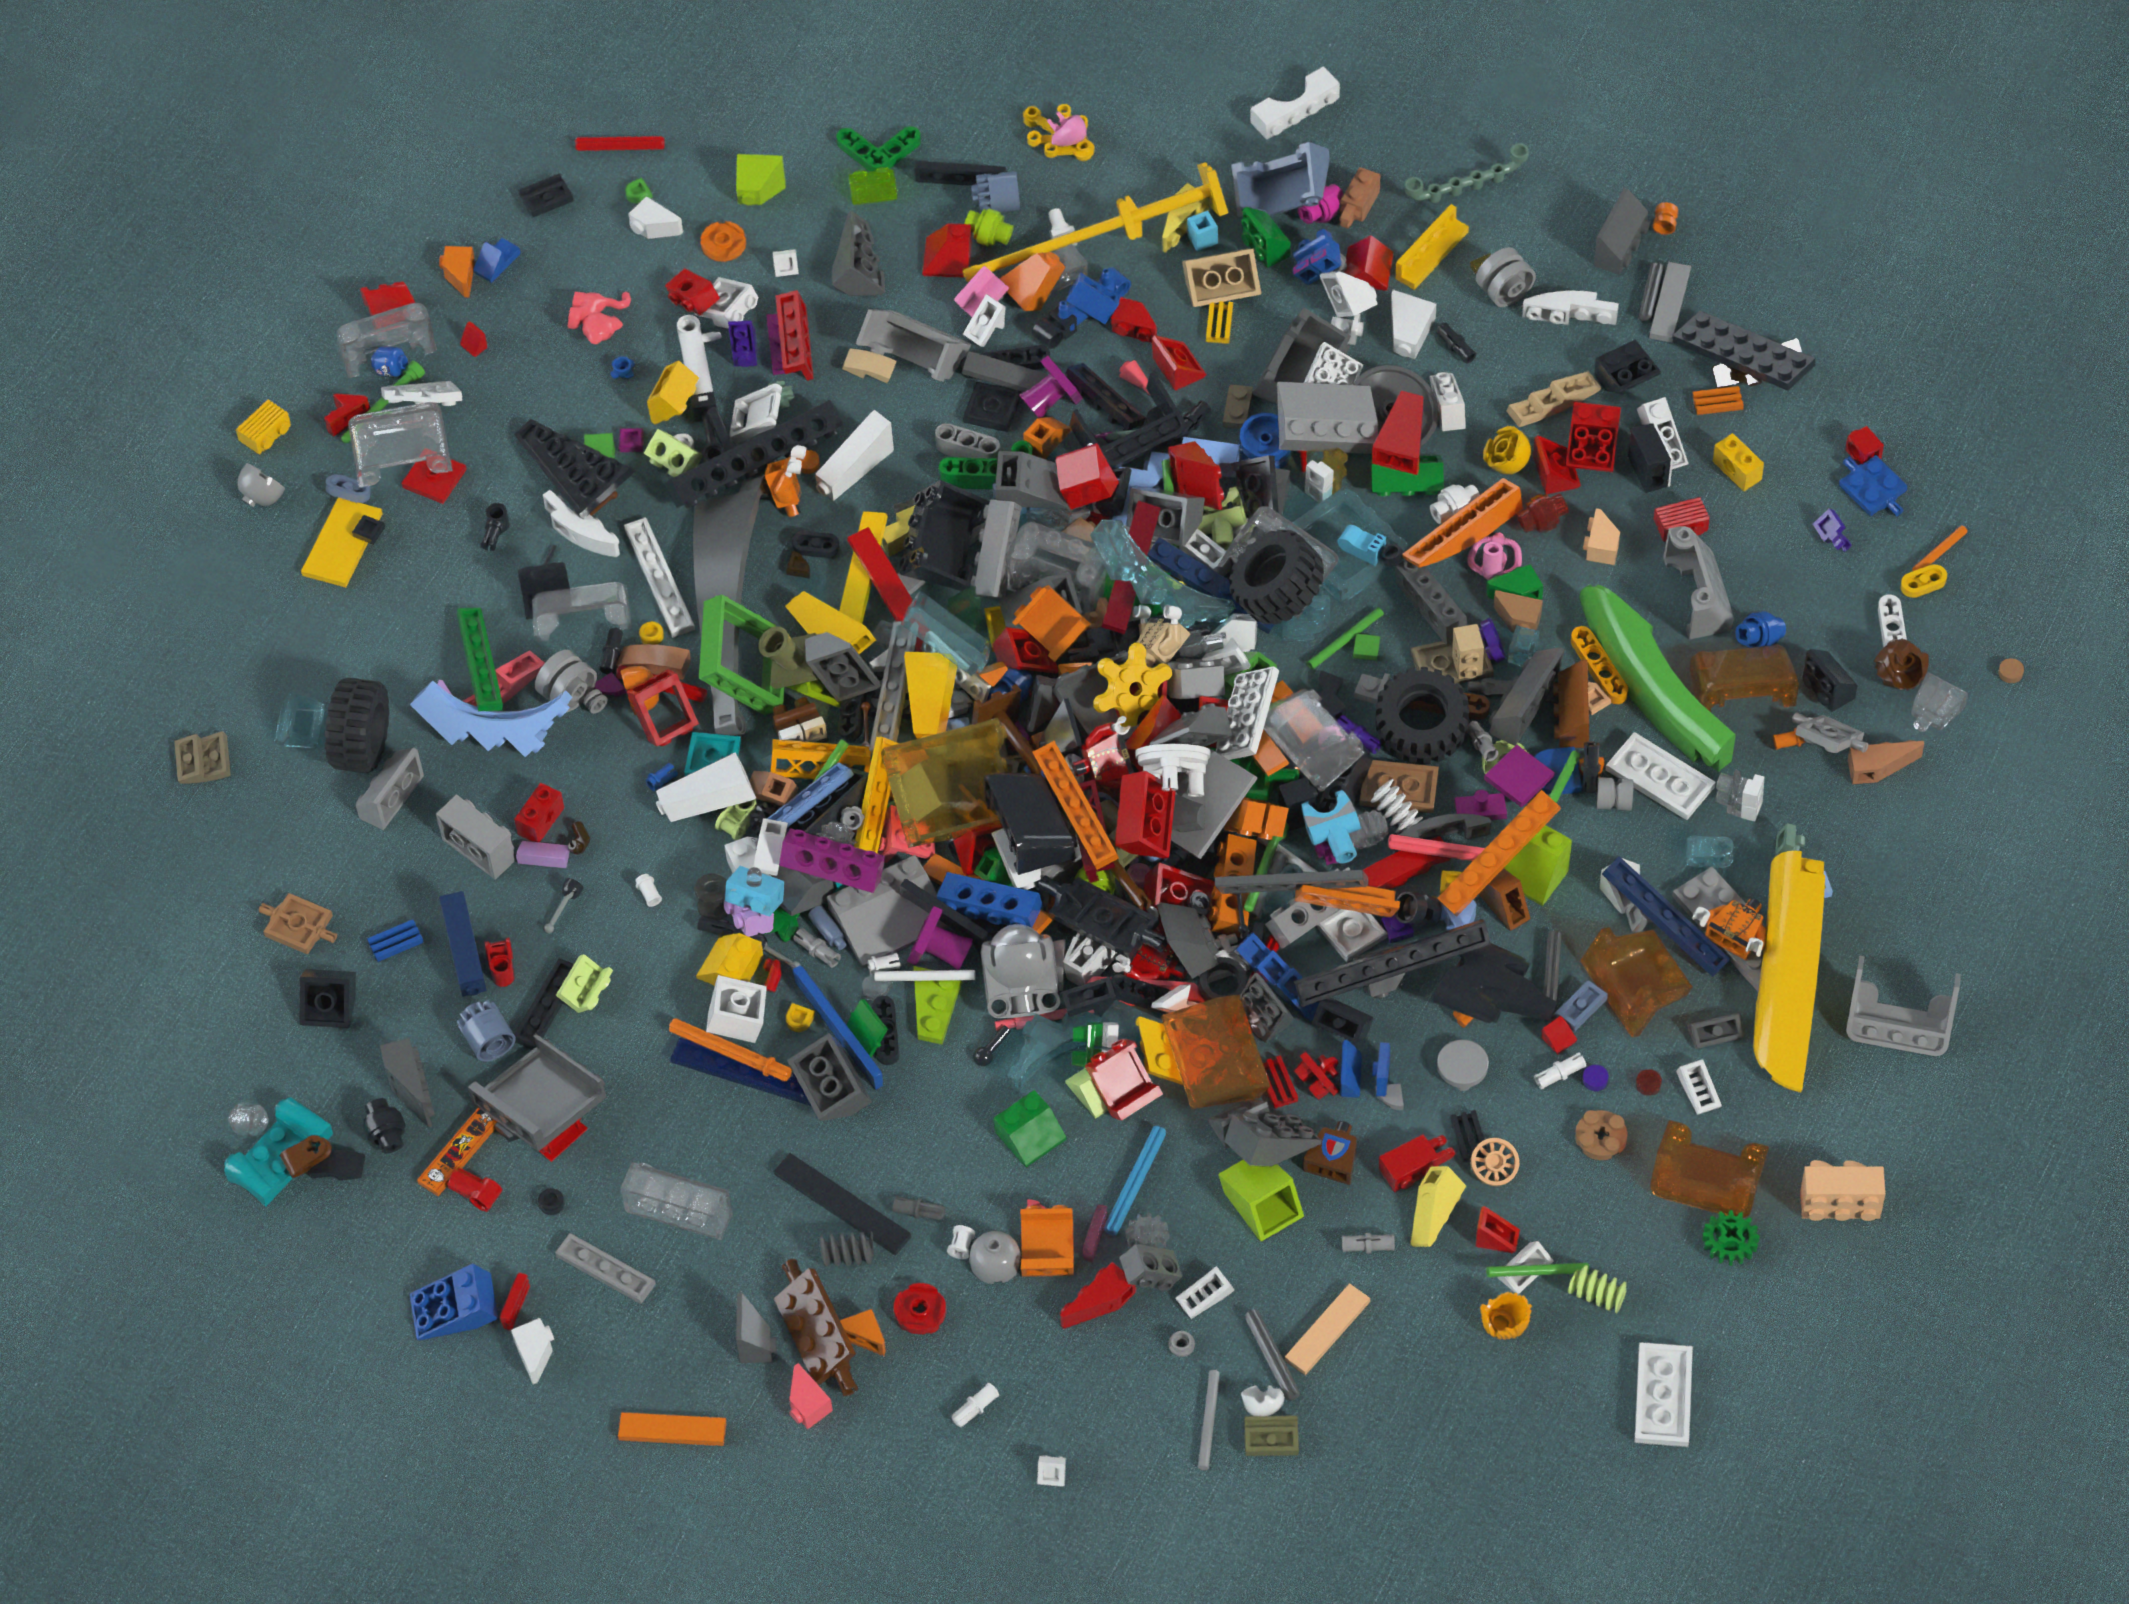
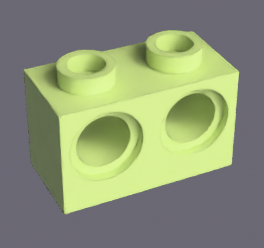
[644,429,702,477]

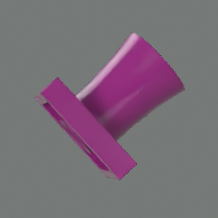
[1019,356,1083,418]
[907,906,973,970]

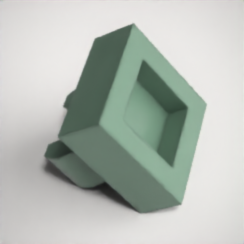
[1775,823,1805,856]

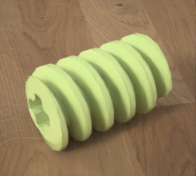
[1568,1265,1626,1314]

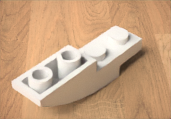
[1522,291,1619,325]
[543,490,620,557]

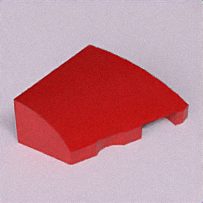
[360,281,416,329]

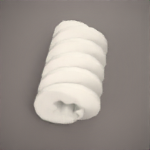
[1371,779,1423,834]

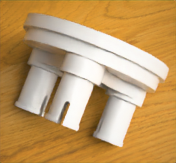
[1135,744,1210,797]

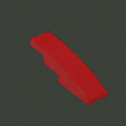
[1363,836,1451,890]

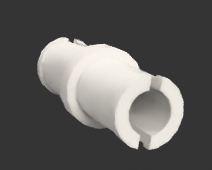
[1534,1052,1586,1090]

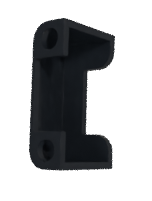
[898,480,989,591]

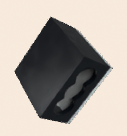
[1628,422,1673,493]

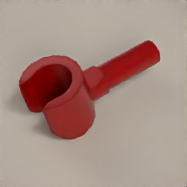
[1296,451,1307,472]

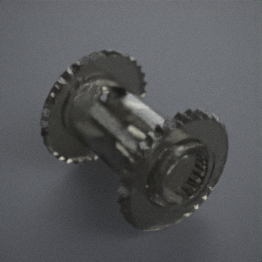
[694,873,729,920]

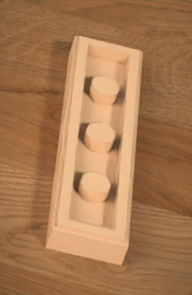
[1285,1283,1370,1375]

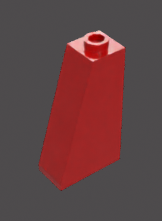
[1372,391,1423,475]

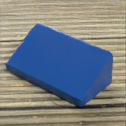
[1340,1040,1362,1098]

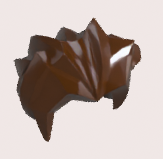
[1873,638,1929,690]

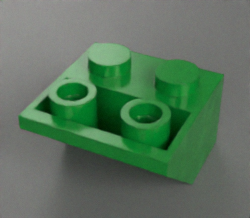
[1241,207,1291,268]

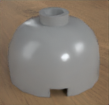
[237,463,285,507]
[969,1231,1021,1284]

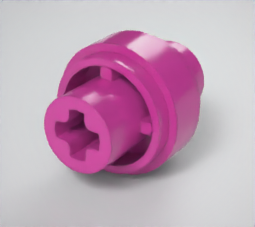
[1298,184,1343,224]

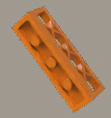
[1295,885,1400,917]

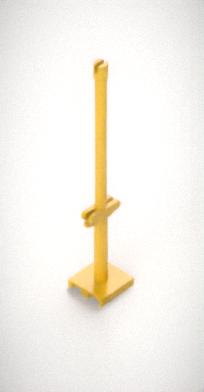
[962,162,1228,282]

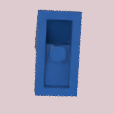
[473,238,521,283]

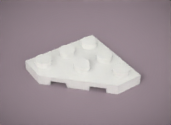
[381,381,462,406]

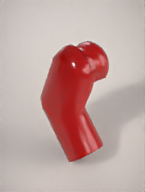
[763,958,781,993]

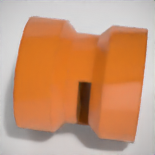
[1653,202,1678,235]

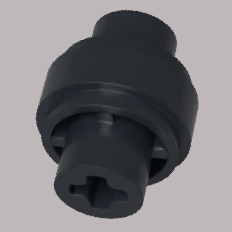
[363,1098,406,1154]

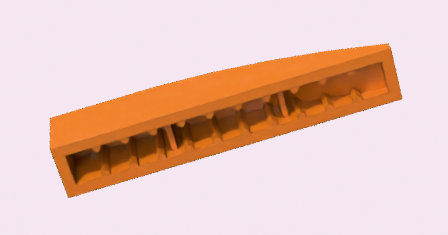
[1402,478,1523,568]

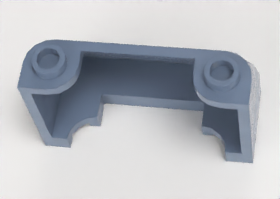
[1232,142,1330,219]

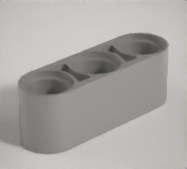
[935,423,1000,459]

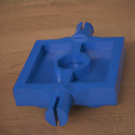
[1839,455,1907,517]

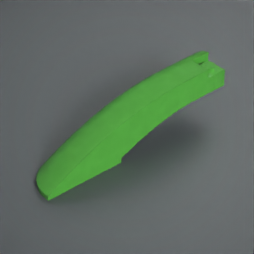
[1579,584,1736,772]

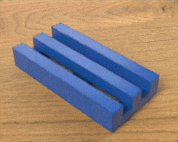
[367,919,424,962]

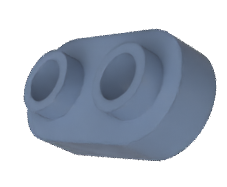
[326,475,371,503]

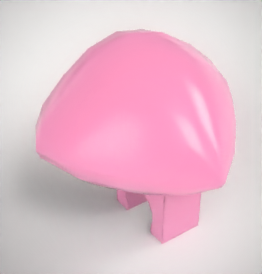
[1047,111,1087,146]

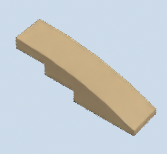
[1506,371,1601,427]

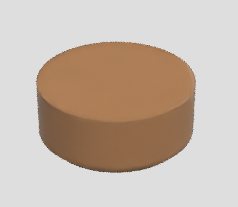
[1998,658,2024,683]

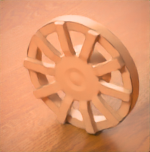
[1471,1138,1519,1186]

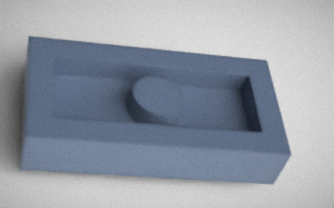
[1555,980,1608,1031]

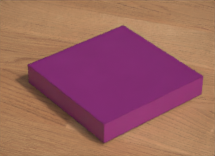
[1484,745,1554,808]

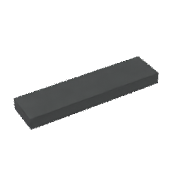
[962,351,1049,392]

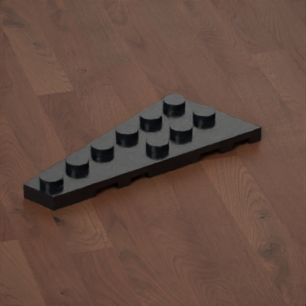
[514,419,636,519]

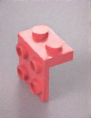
[878,805,935,863]

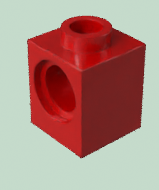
[1845,426,1884,465]

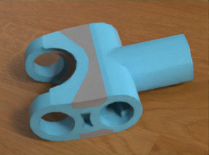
[1301,790,1361,864]

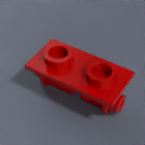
[539,1118,588,1162]

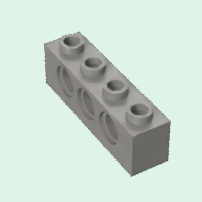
[1265,867,1350,949]

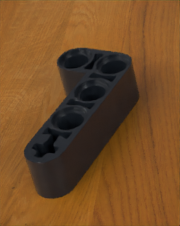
[1316,736,1373,813]

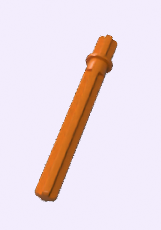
[669,1018,792,1081]

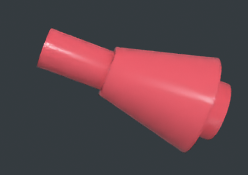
[1119,360,1150,395]

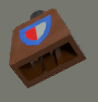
[1304,1121,1357,1185]

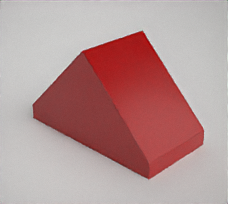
[1476,1206,1520,1253]

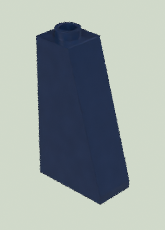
[439,891,487,997]

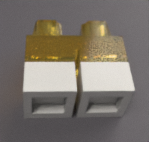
[1305,448,1348,505]

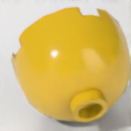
[1483,426,1531,474]

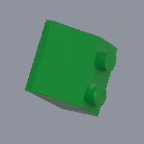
[994,1090,1067,1167]

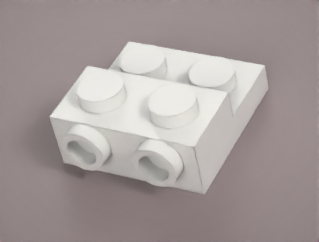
[694,277,758,329]

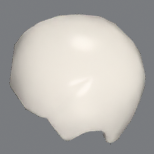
[1241,1385,1284,1416]

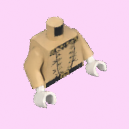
[1132,605,1191,668]

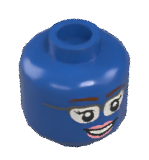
[371,346,408,377]

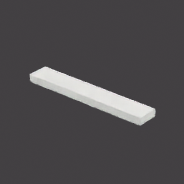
[624,517,695,638]

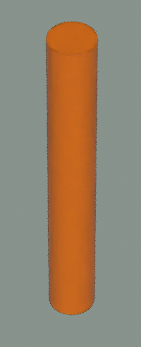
[1912,525,1968,571]

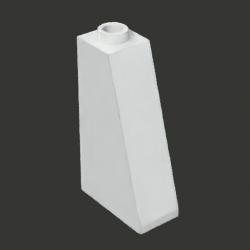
[815,410,894,501]
[656,752,756,822]

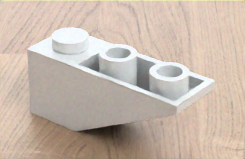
[1430,372,1466,431]
[1637,397,1688,469]

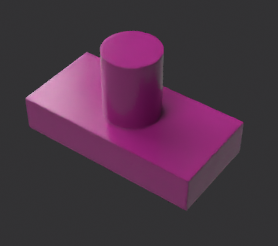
[1454,790,1507,820]

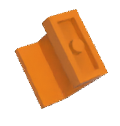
[1012,585,1091,662]
[1020,1205,1074,1277]

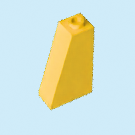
[785,591,876,654]
[904,652,958,746]

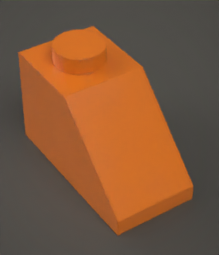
[439,246,475,297]

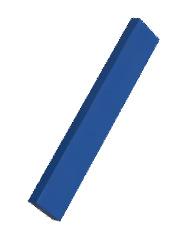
[793,965,883,1090]

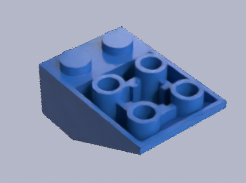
[410,1264,498,1340]

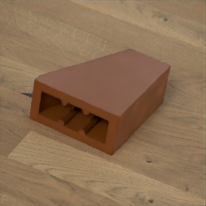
[1479,868,1531,931]

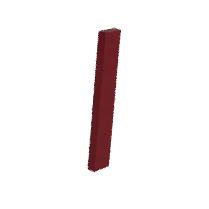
[1101,501,1161,634]

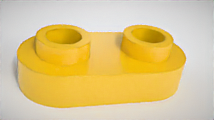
[1900,564,1947,598]

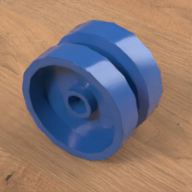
[1240,413,1291,469]

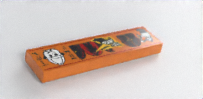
[417,1108,498,1196]

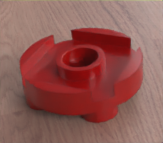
[894,1283,946,1334]

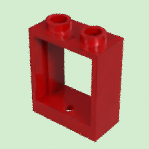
[626,669,699,746]

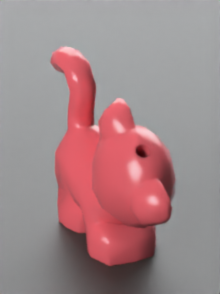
[568,292,631,344]

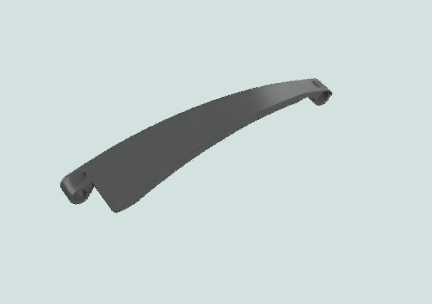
[693,476,772,736]

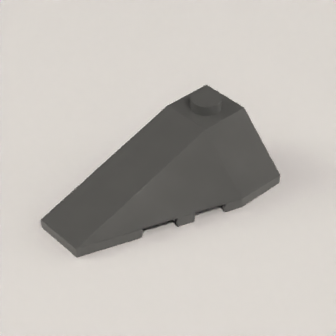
[832,211,885,296]

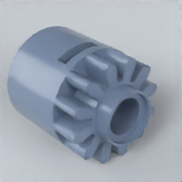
[971,171,1020,213]
[457,1000,516,1062]

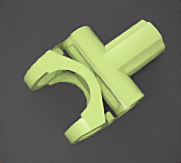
[1197,486,1247,551]

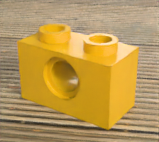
[1713,433,1764,492]

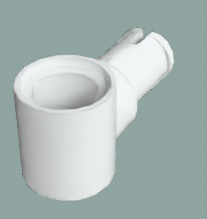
[1048,209,1077,250]

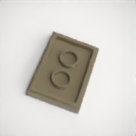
[1410,637,1494,684]

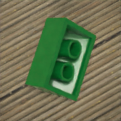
[1370,455,1444,496]

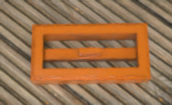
[1692,386,1744,415]

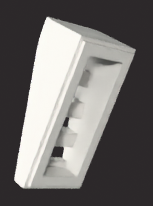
[1676,1059,1722,1115]
[1175,1266,1235,1319]

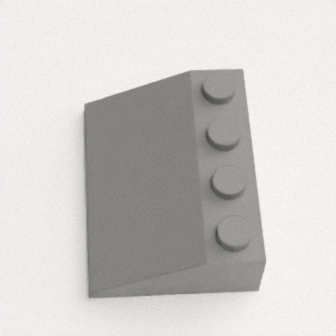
[1277,382,1378,454]
[1170,746,1257,859]
[827,855,949,968]

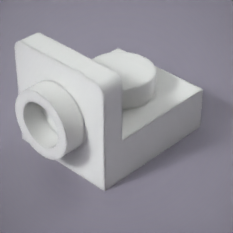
[1331,313,1364,345]

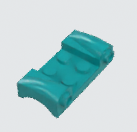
[224,1097,333,1207]

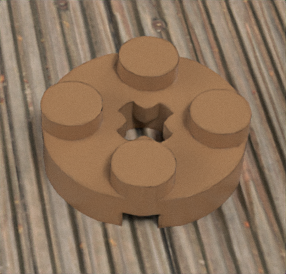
[1575,1110,1627,1160]

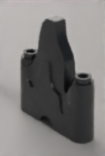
[1433,943,1557,1023]

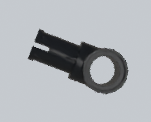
[481,503,510,551]

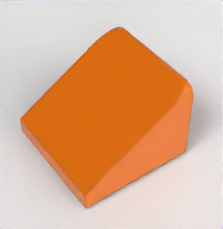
[976,661,1008,687]

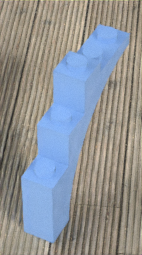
[1111,437,1240,528]
[410,680,572,757]

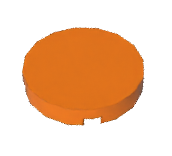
[701,221,746,262]

